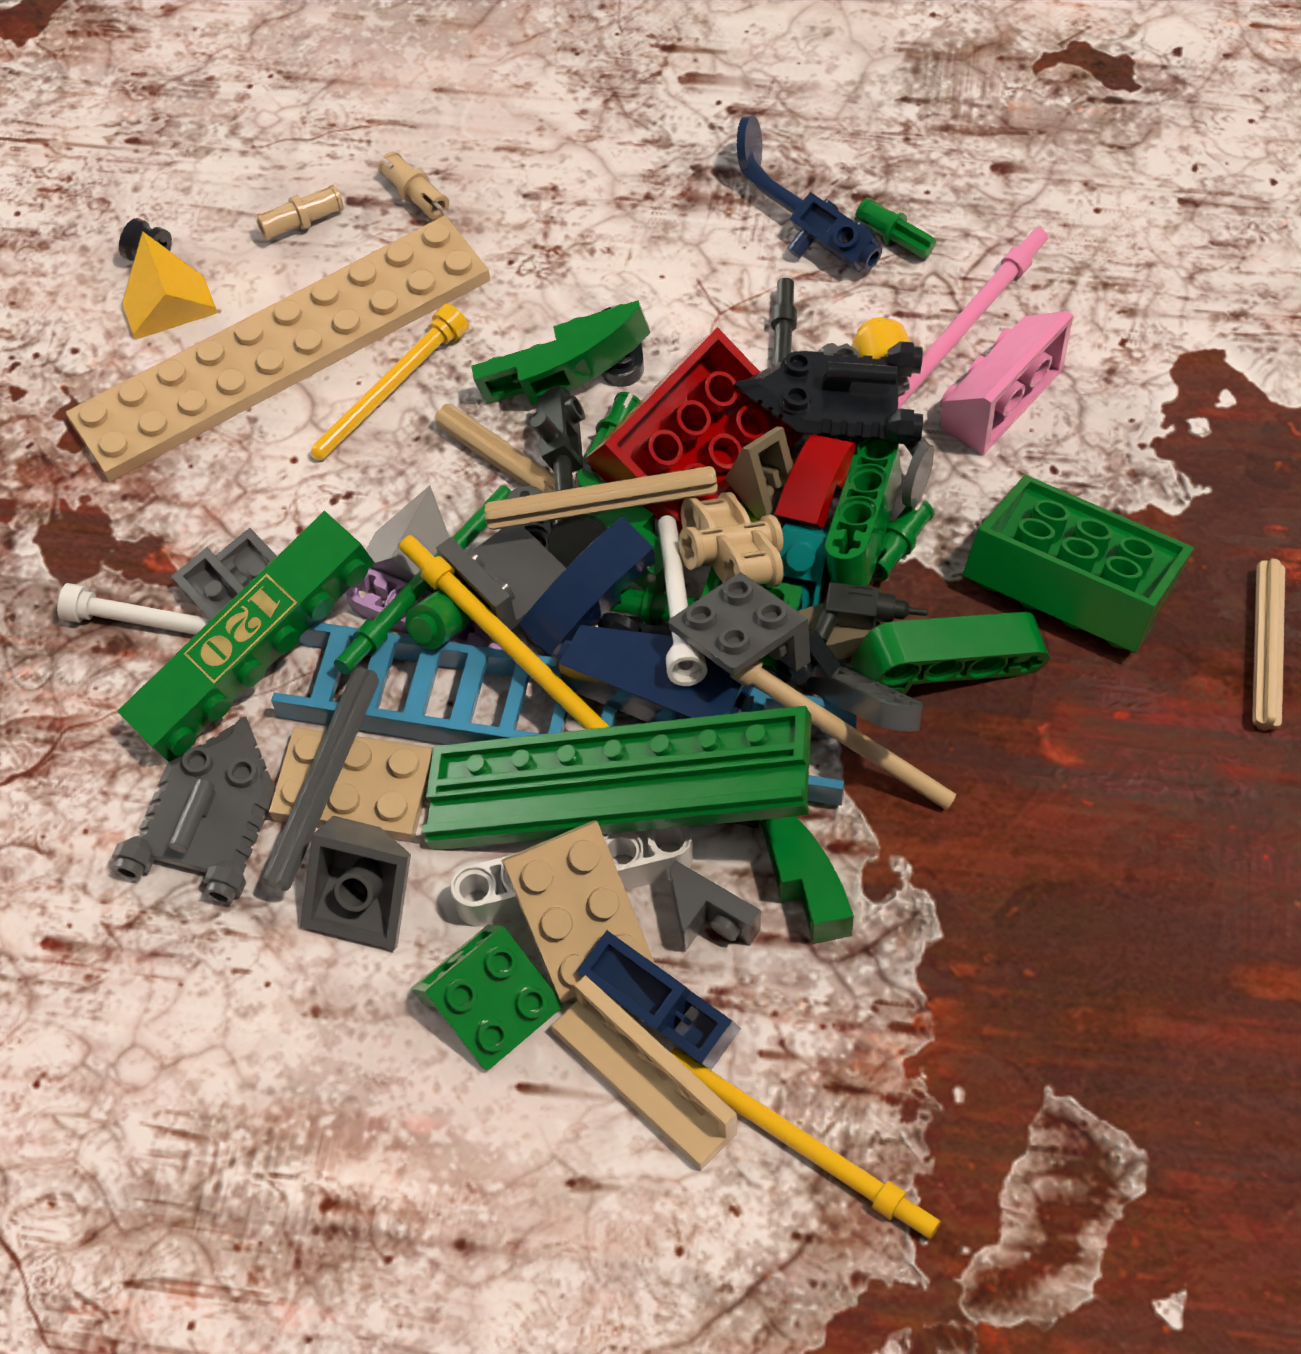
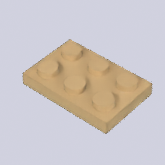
[269,727,433,843]
[501,820,654,1003]

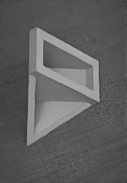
[366,485,449,593]

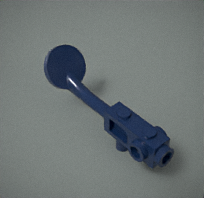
[737,115,882,273]

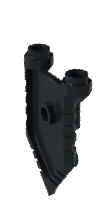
[733,341,923,445]

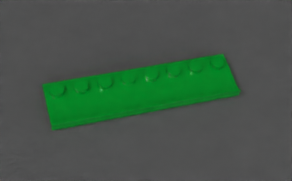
[421,706,812,850]

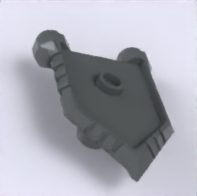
[112,716,275,904]

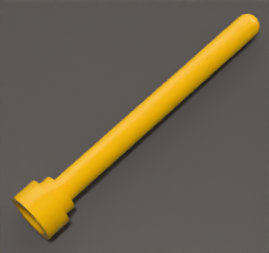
[310,303,469,460]

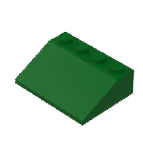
[962,475,1195,653]

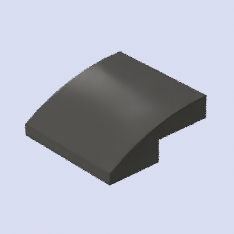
[171,527,277,620]

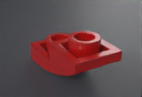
[775,434,856,529]

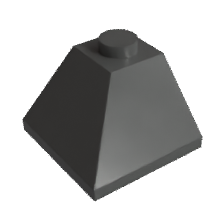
[300,816,411,950]

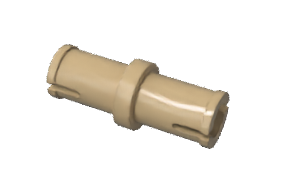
[378,151,450,220]
[255,184,344,241]

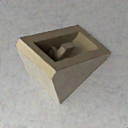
[725,426,793,525]

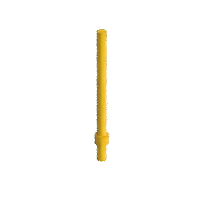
[399,535,610,730]
[670,1047,941,1240]

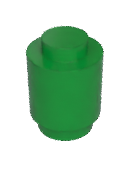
[405,589,470,649]

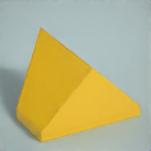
[122,231,218,340]

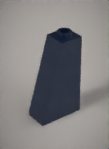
[556,625,761,723]

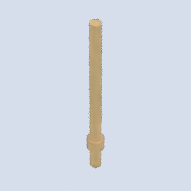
[730,660,956,810]

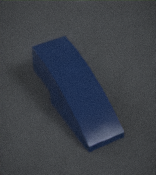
[519,516,656,657]
[576,930,741,1070]

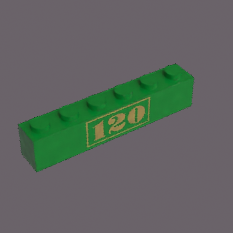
[117,510,375,762]

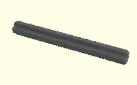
[263,667,379,891]

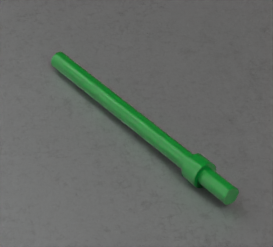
[334,485,511,675]

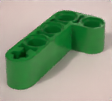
[818,433,902,586]
[849,612,1050,695]

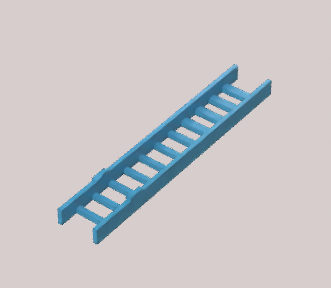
[271,622,858,806]

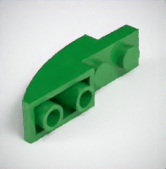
[471,300,651,406]

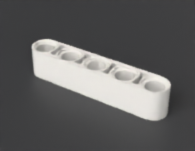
[451,826,693,927]

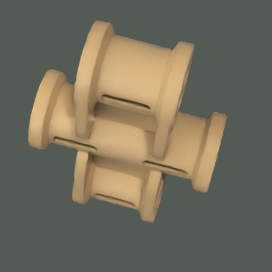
[679,492,783,588]

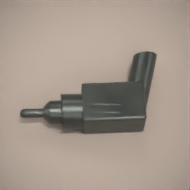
[812,582,928,643]

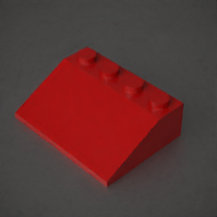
[585,327,803,534]

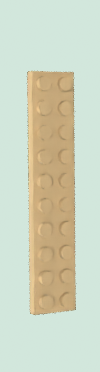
[66,215,491,482]

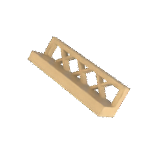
[552,975,737,1171]

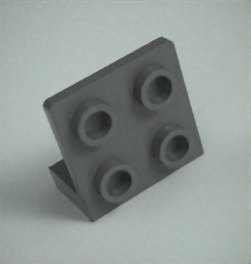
[436,525,566,630]
[669,572,811,675]

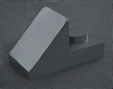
[670,860,761,950]

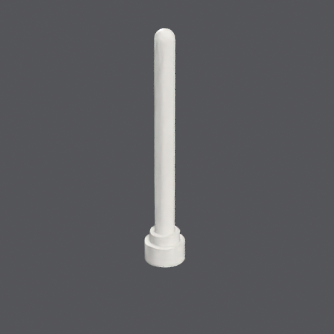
[658,515,707,686]
[57,583,210,635]

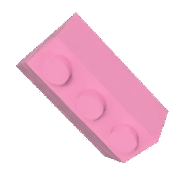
[940,311,1073,456]

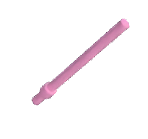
[898,227,1048,409]

